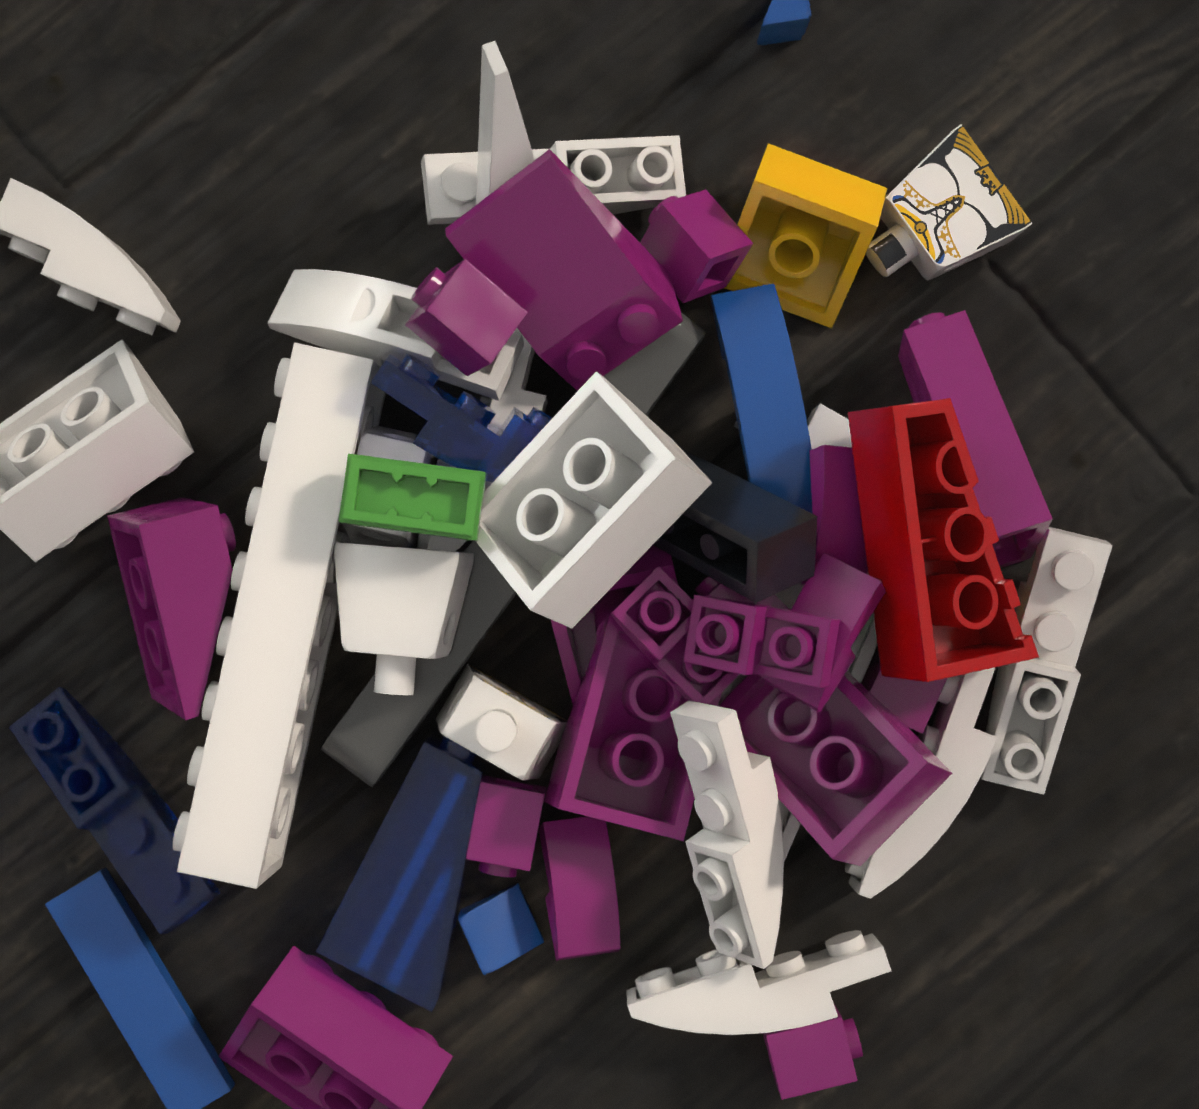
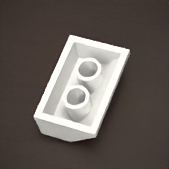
[0,339,194,562]
[476,372,712,628]

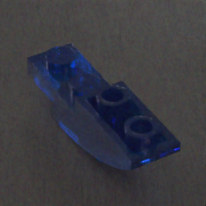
[371,353,552,483]
[9,687,220,934]

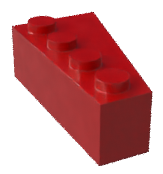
[848,398,1039,682]

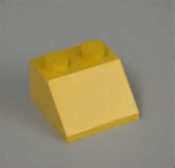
[725,143,887,328]

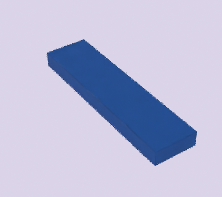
[45,867,235,1109]

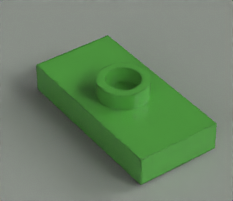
[339,453,487,541]

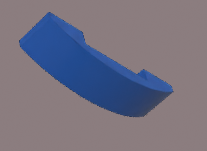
[710,283,813,514]

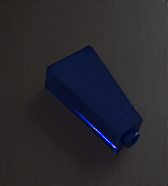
[316,736,486,1012]

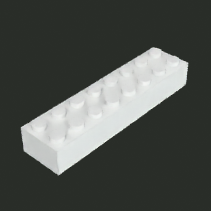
[173,342,389,889]

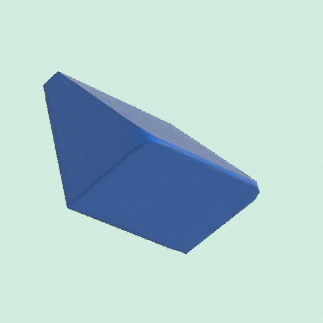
[757,0,811,45]
[458,883,544,976]

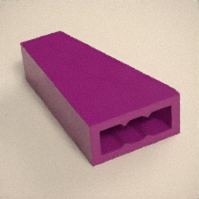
[898,310,1053,568]

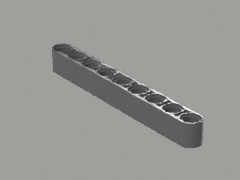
[321,313,707,788]

